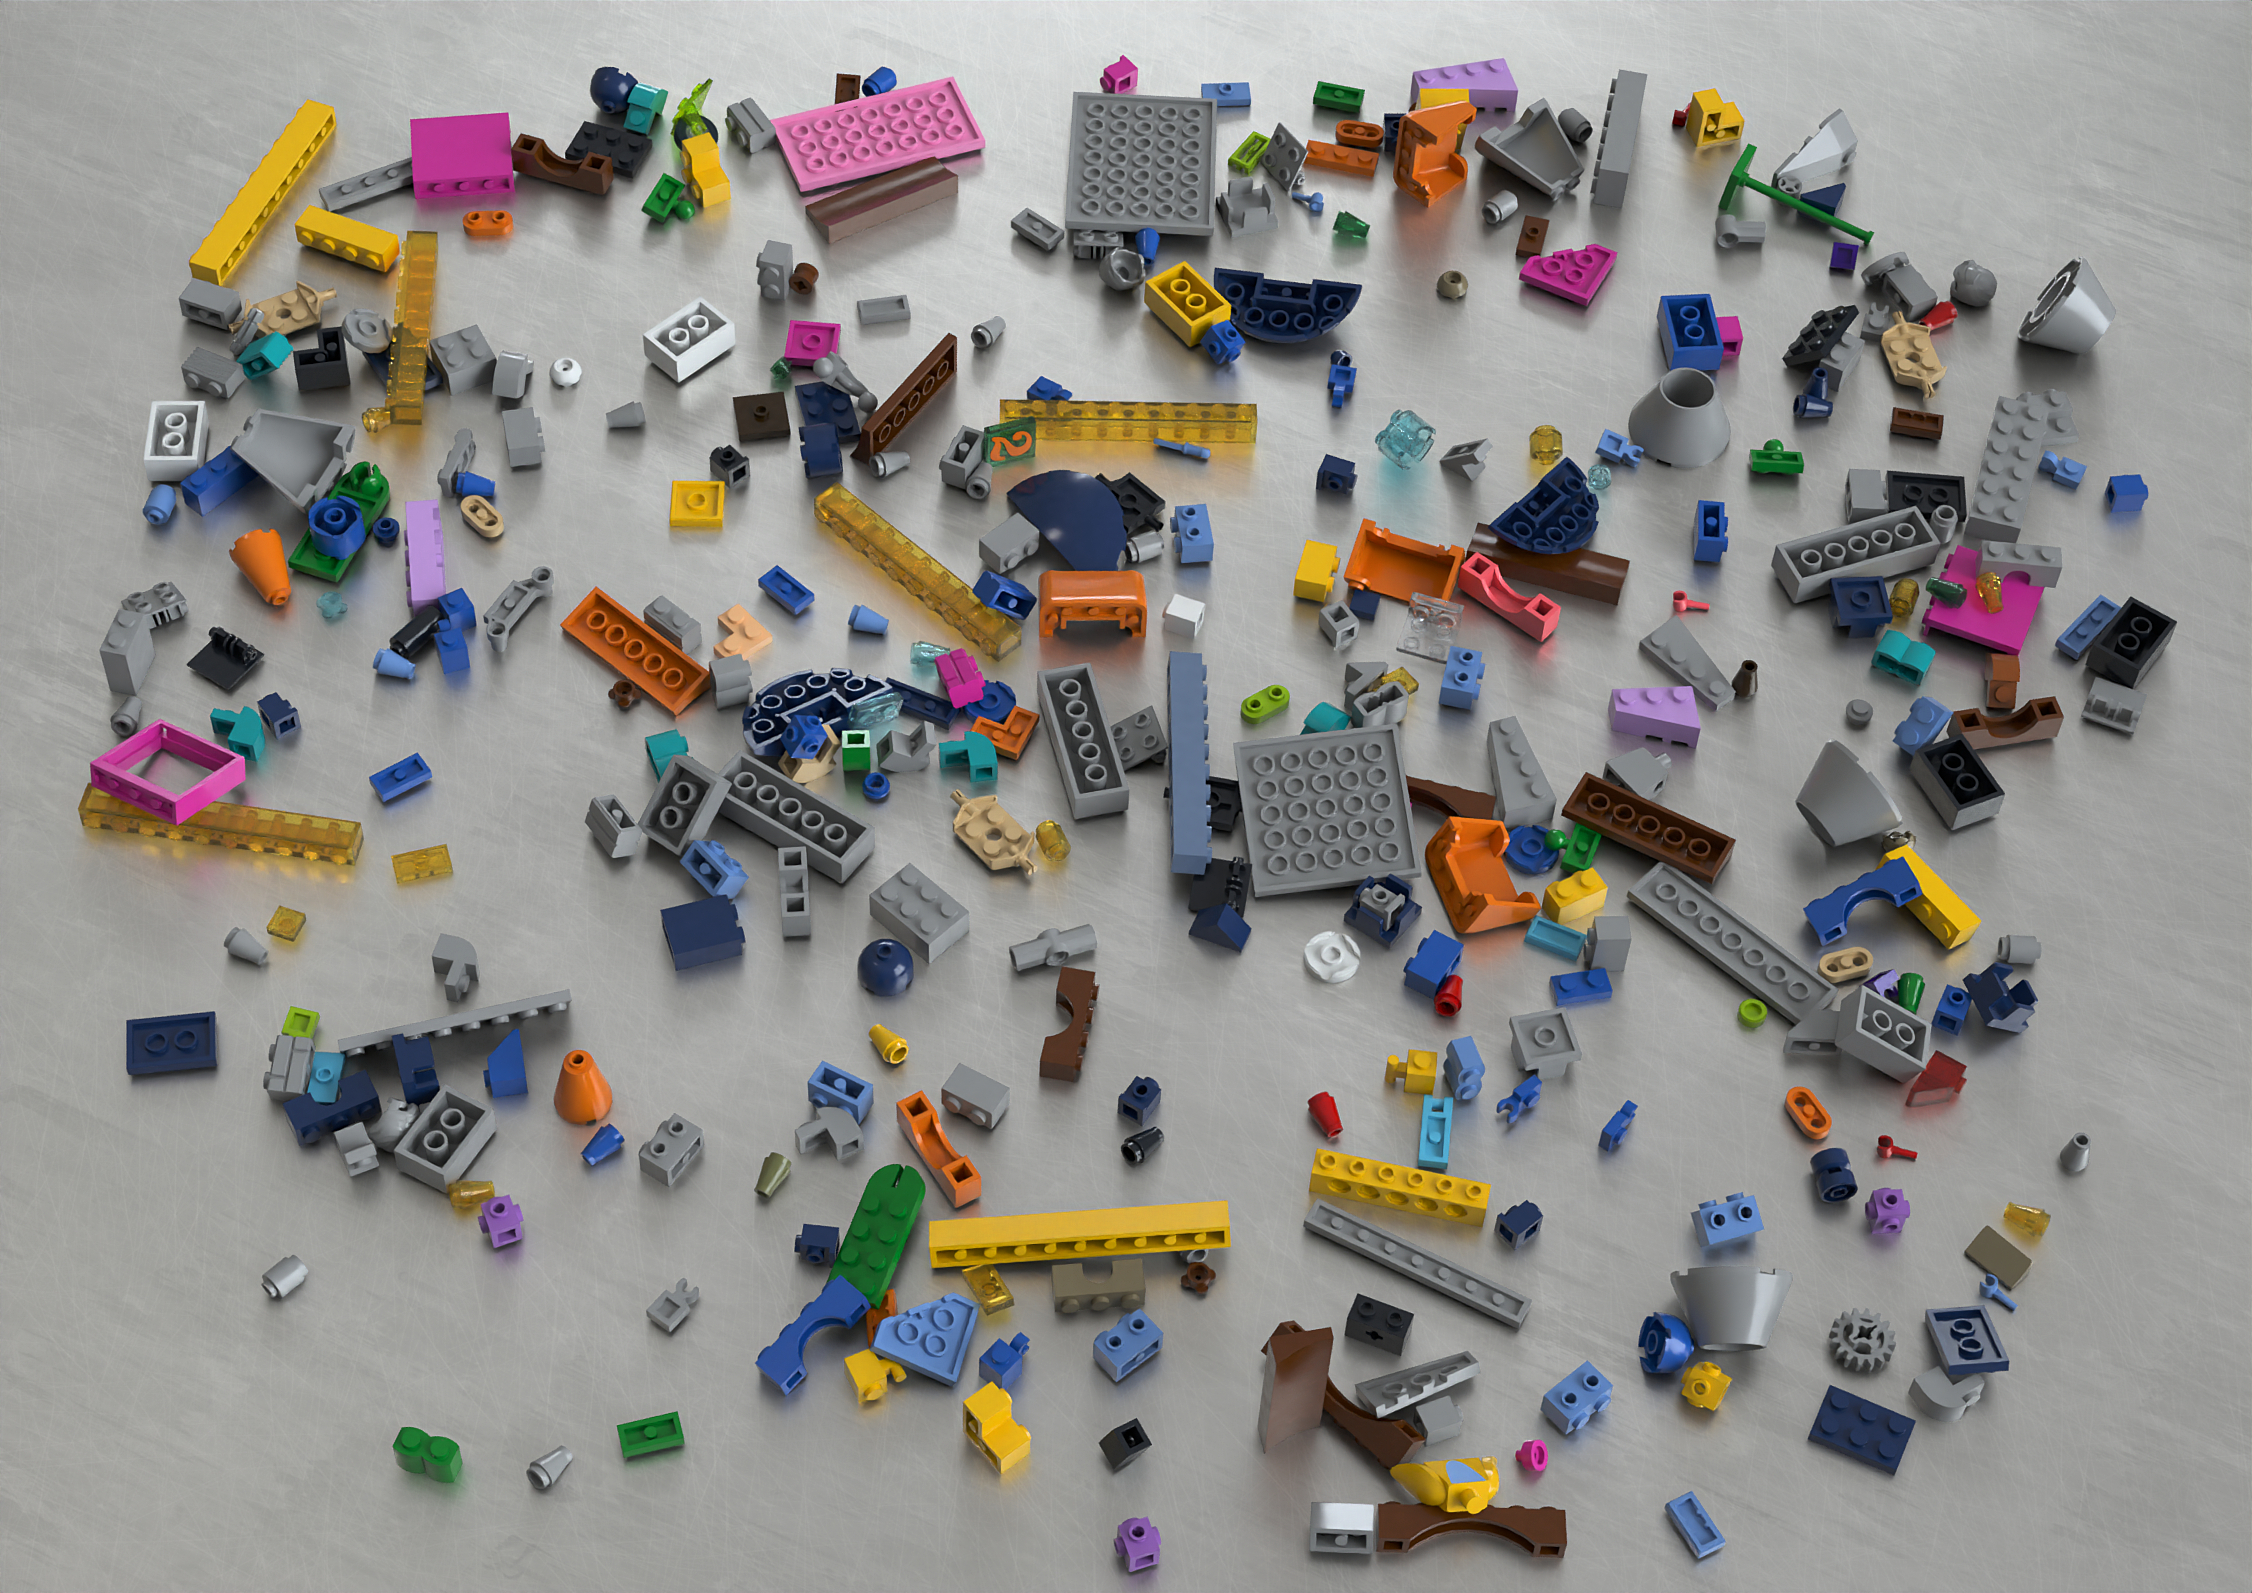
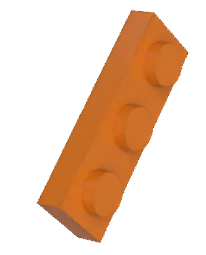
[1304,140,1379,177]

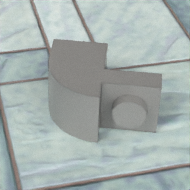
[492,350,534,399]
[876,721,936,772]
[432,933,480,1002]
[795,1107,864,1161]
[332,1122,379,1177]
[1908,1366,1985,1422]

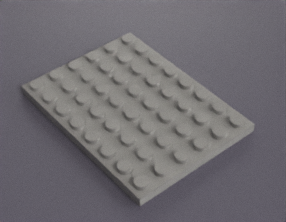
[1065,92,1217,236]

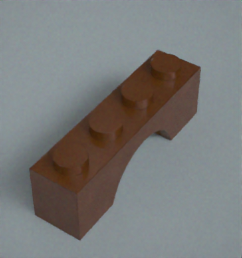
[511,133,614,195]
[1946,696,2064,749]
[1039,966,1100,1082]

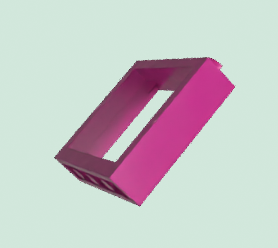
[90,719,246,826]

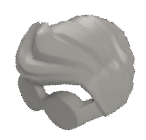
[1099,248,1145,291]
[1950,260,1997,307]
[367,1097,422,1153]

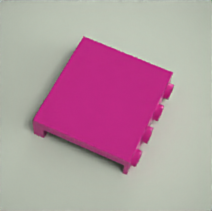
[410,112,515,199]
[1922,545,2045,656]

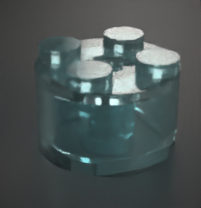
[1375,409,1436,470]

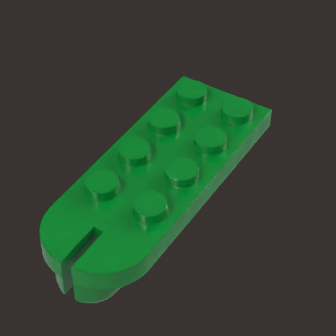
[288,461,390,582]
[825,1164,926,1310]

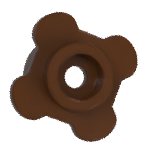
[608,680,641,708]
[1181,1262,1216,1294]

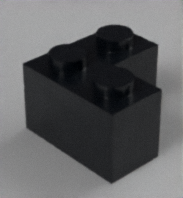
[293,326,351,391]

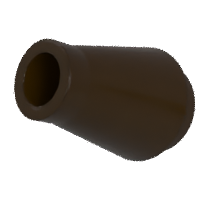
[1731,660,1758,698]

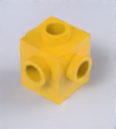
[1681,1361,1732,1411]

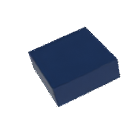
[1349,589,1381,620]

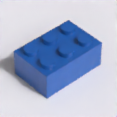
[1657,294,1724,371]

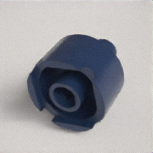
[799,422,843,479]

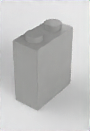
[99,609,156,696]

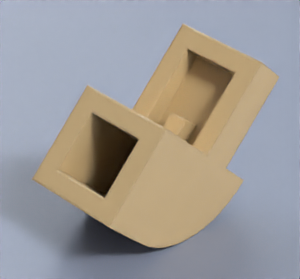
[778,725,841,783]

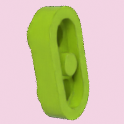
[1240,685,1290,724]

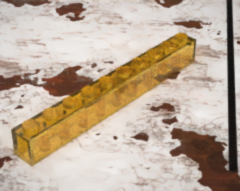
[385,231,438,425]
[999,399,1257,444]
[814,482,1022,662]
[78,783,364,866]

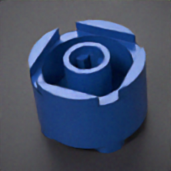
[308,496,366,560]

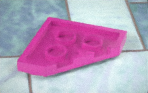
[1519,244,1618,306]

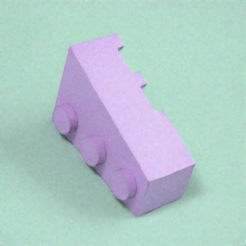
[1608,686,1701,749]

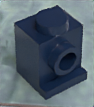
[1382,113,1407,151]
[1316,454,1358,494]
[257,692,301,740]
[1117,1076,1161,1126]
[1494,1200,1543,1250]
[794,1224,840,1268]

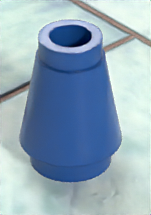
[1135,228,1160,266]
[456,471,496,497]
[580,1123,625,1166]

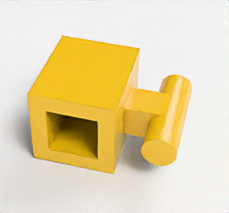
[1384,1049,1438,1095]
[844,1348,907,1403]

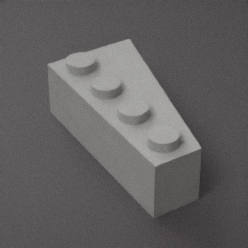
[1486,716,1557,831]

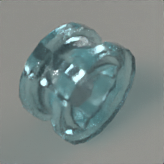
[1588,464,1612,489]

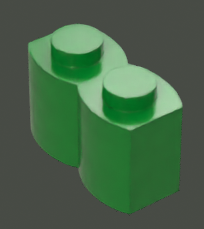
[392,1427,463,1483]

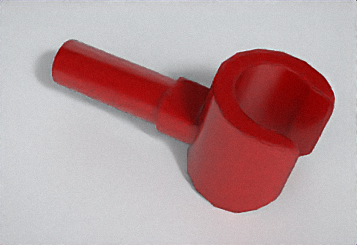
[1672,102,1691,126]
[1877,1135,1918,1159]

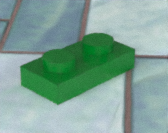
[1313,81,1365,113]
[617,1411,685,1458]

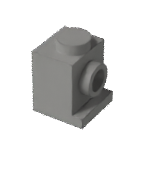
[1318,600,1360,648]
[1359,884,1405,931]

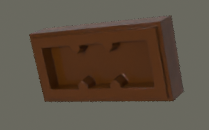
[835,73,861,112]
[1515,215,1549,258]
[1890,407,1944,440]

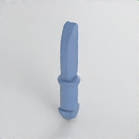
[1153,438,1211,458]

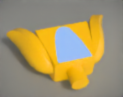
[1390,1456,1499,1514]

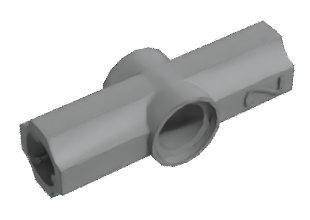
[1009,924,1097,971]

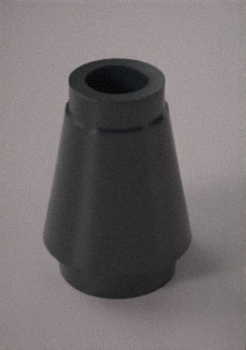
[1121,1127,1164,1164]

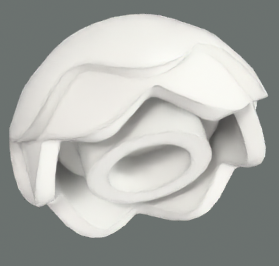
[549,358,582,387]

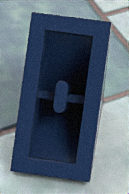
[1797,183,1846,223]
[1189,903,1252,953]

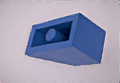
[483,1029,528,1098]

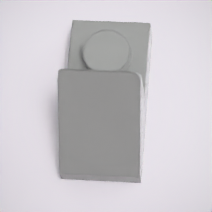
[1439,438,1493,481]
[1344,662,1388,712]

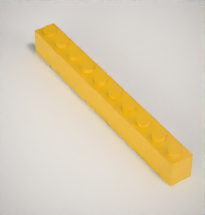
[189,99,337,286]
[929,1200,1231,1268]

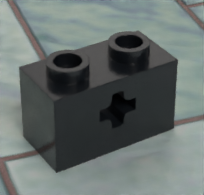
[1344,1293,1414,1356]

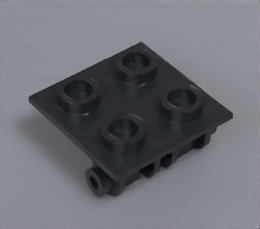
[187,626,264,690]
[1188,857,1252,918]

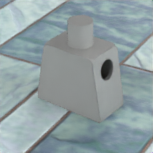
[1603,747,1672,801]

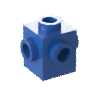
[1200,320,1246,364]
[780,715,828,759]

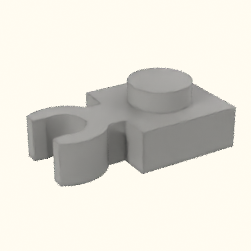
[1860,302,1890,342]
[646,1278,699,1333]

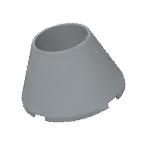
[2018,256,2116,355]
[1628,368,1731,468]
[1795,739,1903,847]
[1670,1266,1793,1351]

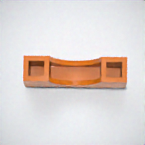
[896,1090,981,1208]

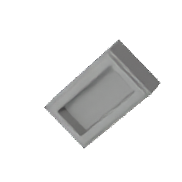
[857,295,911,325]

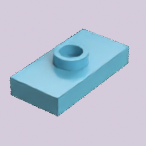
[307,1052,346,1106]

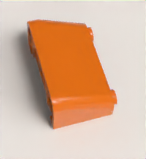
[1393,100,1477,208]
[1343,518,1466,615]
[1038,570,1147,637]
[1425,816,1541,934]

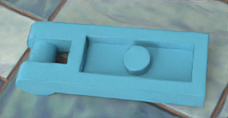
[1418,1094,1453,1169]

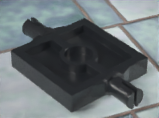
[1095,472,1166,535]
[1163,776,1242,832]

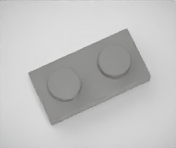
[1011,208,1064,251]

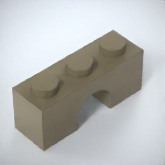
[1051,1258,1146,1313]

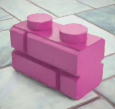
[934,648,986,709]

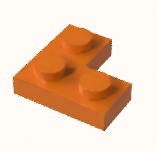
[970,706,1040,760]

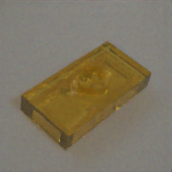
[391,844,453,884]
[962,1264,1015,1316]

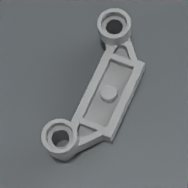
[483,566,554,652]

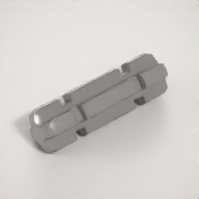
[230,308,264,355]

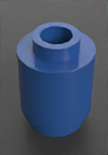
[862,66,897,97]

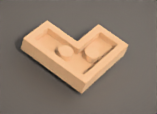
[713,604,773,661]

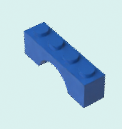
[1803,856,1923,946]
[755,1275,871,1396]

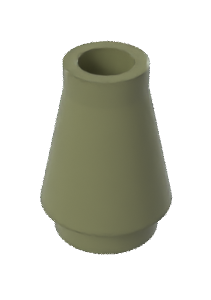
[754,1152,792,1199]

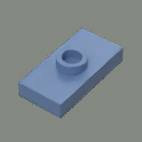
[1201,82,1251,106]
[1664,1491,1726,1559]

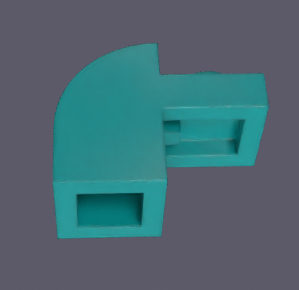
[623,82,668,135]
[1300,702,1352,735]
[210,706,265,762]
[939,731,998,783]

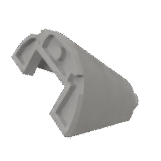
[1475,98,1584,200]
[230,409,355,515]

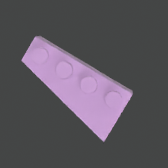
[1410,58,1518,112]
[404,499,446,617]

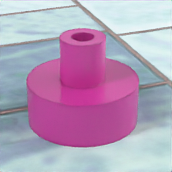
[1515,1440,1548,1471]

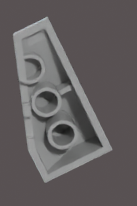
[1771,108,1858,190]

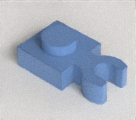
[1595,429,1644,467]

